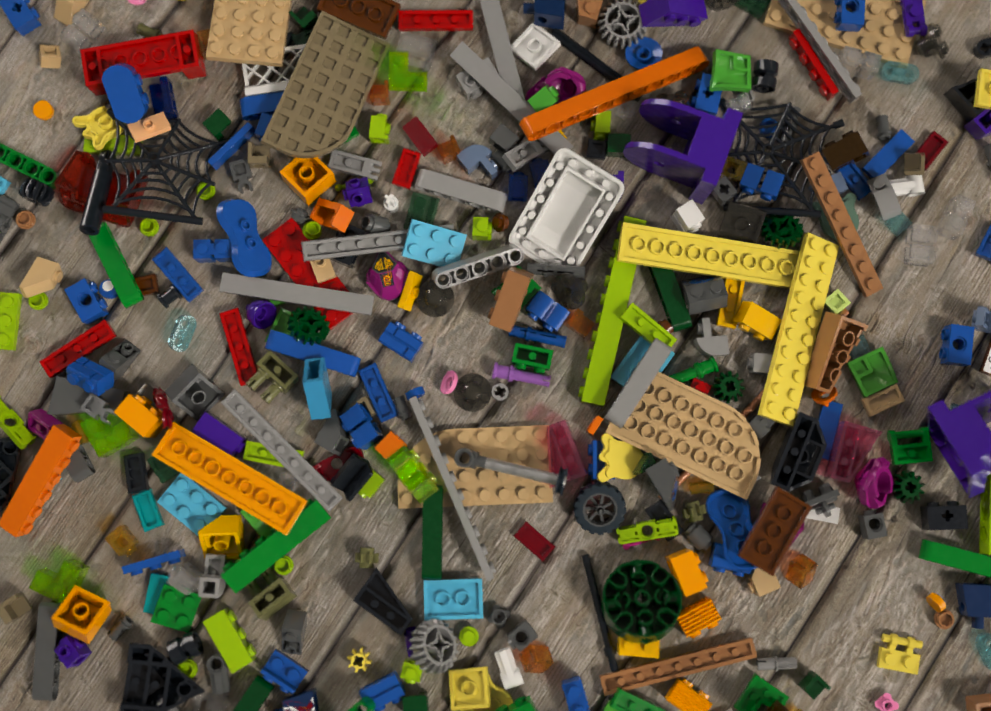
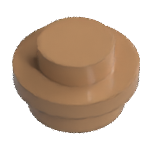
[16,210,36,230]
[934,609,954,629]

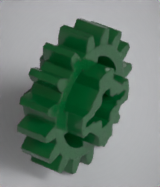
[761,215,804,249]
[287,306,330,346]

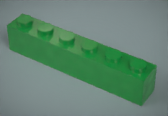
[221,498,331,594]

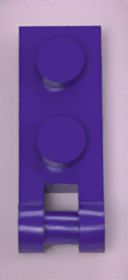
[901,0,928,37]

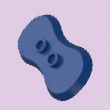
[216,199,272,277]
[706,489,757,571]

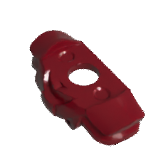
[153,387,174,429]
[312,446,364,482]

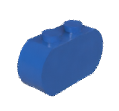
[102,63,149,123]

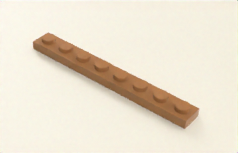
[800,151,883,297]
[599,637,757,696]

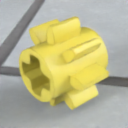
[347,647,372,673]

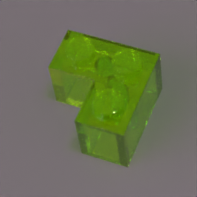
[389,50,427,92]
[80,417,140,458]
[386,445,439,504]
[29,559,90,604]

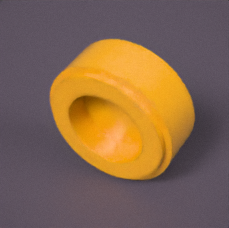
[33,100,54,121]
[926,593,946,613]

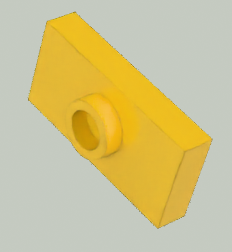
[397,271,423,312]

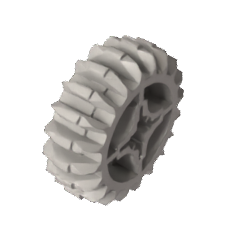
[597,0,647,50]
[409,619,459,674]

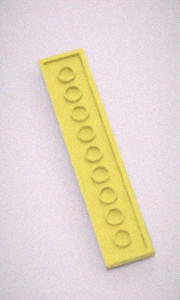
[617,222,799,289]
[757,232,839,427]

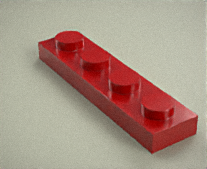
[399,10,473,31]
[788,29,839,101]
[219,308,257,387]
[39,319,117,378]

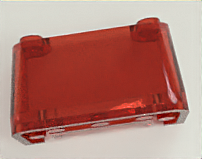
[54,150,148,228]

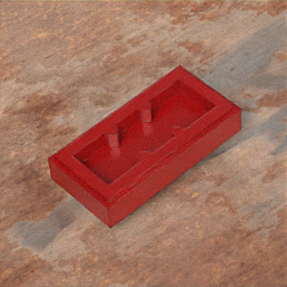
[392,148,421,190]

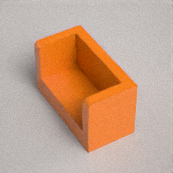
[310,198,355,233]
[375,431,407,462]

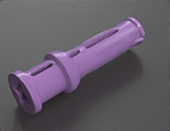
[492,362,551,387]

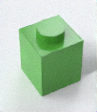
[527,84,559,112]

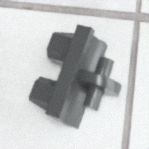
[802,482,840,517]

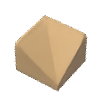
[39,44,61,69]

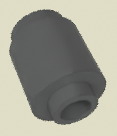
[361,214,391,234]
[684,522,713,551]

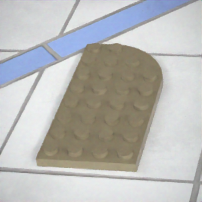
[261,11,391,158]

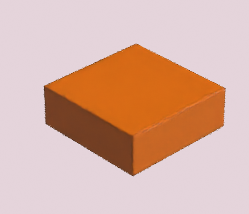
[586,415,603,436]

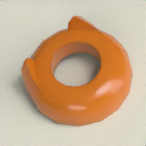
[811,387,838,407]

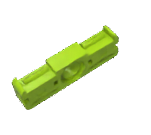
[0,396,36,450]
[616,516,679,544]

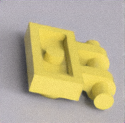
[876,633,923,675]

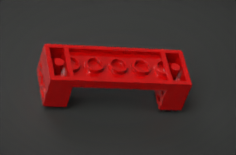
[80,29,207,96]

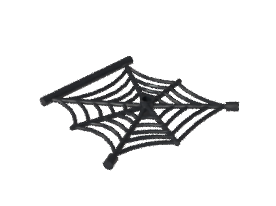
[719,98,845,218]
[102,108,230,225]

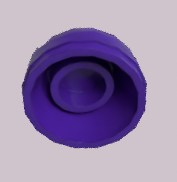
[246,300,277,329]

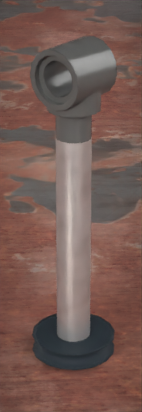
[454,448,568,496]

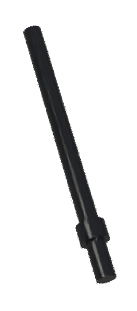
[582,554,619,672]

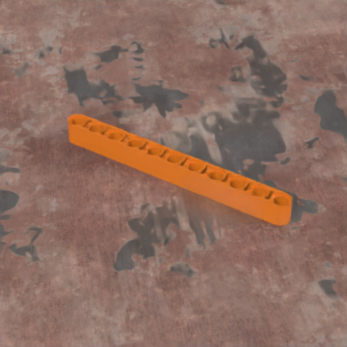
[519,46,710,141]

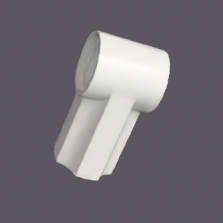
[889,175,925,197]
[494,647,524,690]

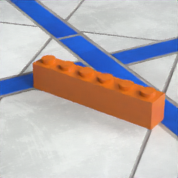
[0,424,82,537]

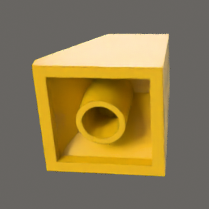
[198,515,244,559]

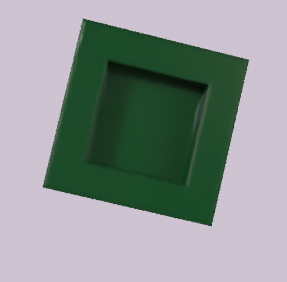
[289,6,318,35]
[202,108,232,142]
[606,133,631,158]
[798,670,831,700]
[403,692,429,711]

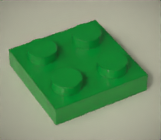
[150,583,202,633]

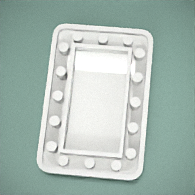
[509,148,625,278]

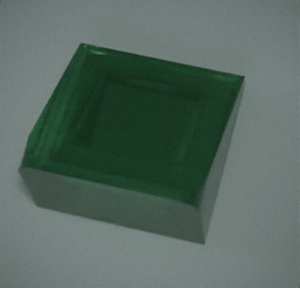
[633,452,656,475]

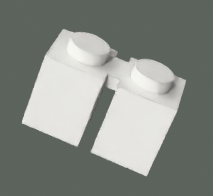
[671,199,705,234]

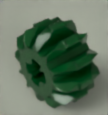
[712,371,746,404]
[892,471,925,504]

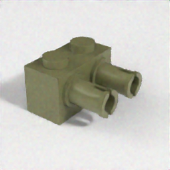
[246,350,299,404]
[245,566,297,621]

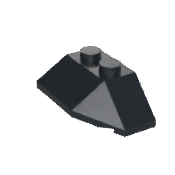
[770,412,827,492]

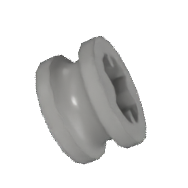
[491,383,509,401]

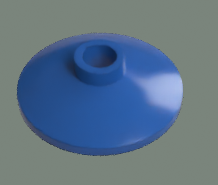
[625,37,663,70]

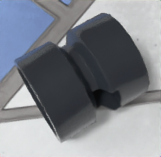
[751,59,779,93]
[167,630,204,665]

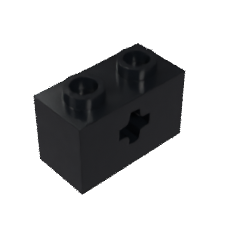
[920,501,968,530]

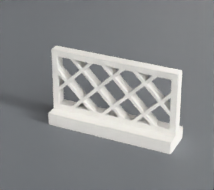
[242,44,306,97]

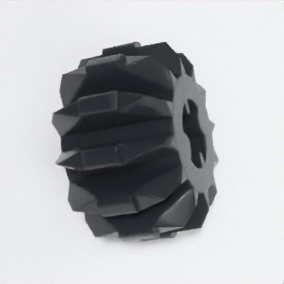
[19,178,55,207]

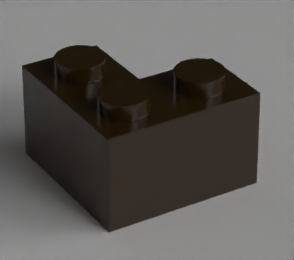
[822,130,870,172]

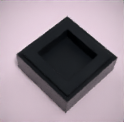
[586,138,607,161]

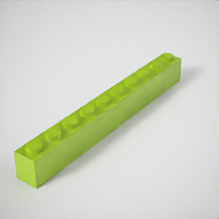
[578,216,647,407]

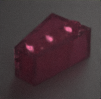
[547,419,588,488]
[824,421,882,483]

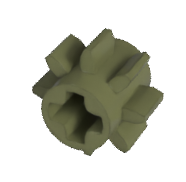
[681,500,707,523]
[355,547,379,568]

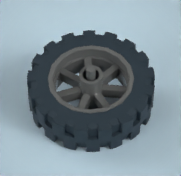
[573,481,626,535]

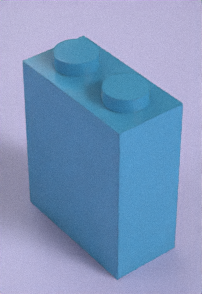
[303,357,332,420]

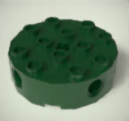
[601,559,682,644]

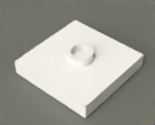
[511,22,561,71]

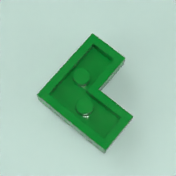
[733,673,789,711]

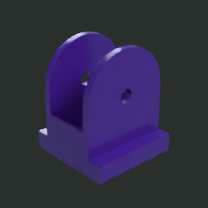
[623,98,743,204]
[927,391,991,498]

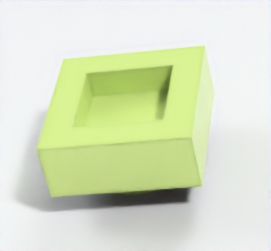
[825,289,851,314]

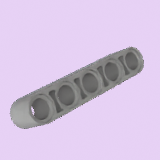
[414,169,508,213]
[431,244,524,289]
[604,338,673,429]

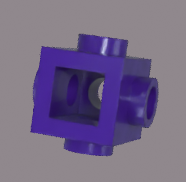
[343,177,373,207]
[54,635,92,669]

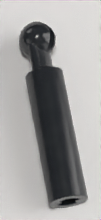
[79,150,117,236]

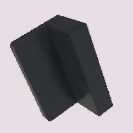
[330,453,373,502]

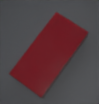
[402,116,439,157]
[915,131,948,172]
[513,521,555,561]

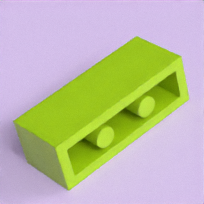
[203,607,257,674]

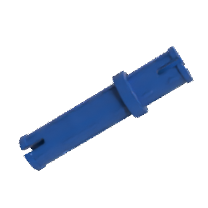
[508,325,567,348]

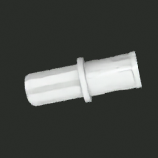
[383,194,399,213]

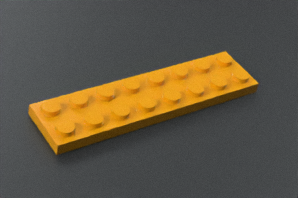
[152,421,308,536]

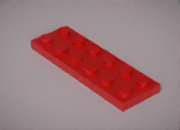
[262,218,353,330]

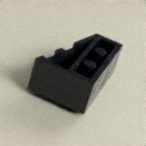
[944,79,985,122]
[353,568,413,636]

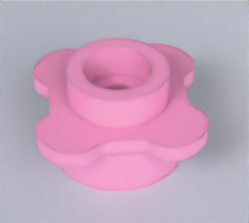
[875,693,899,711]

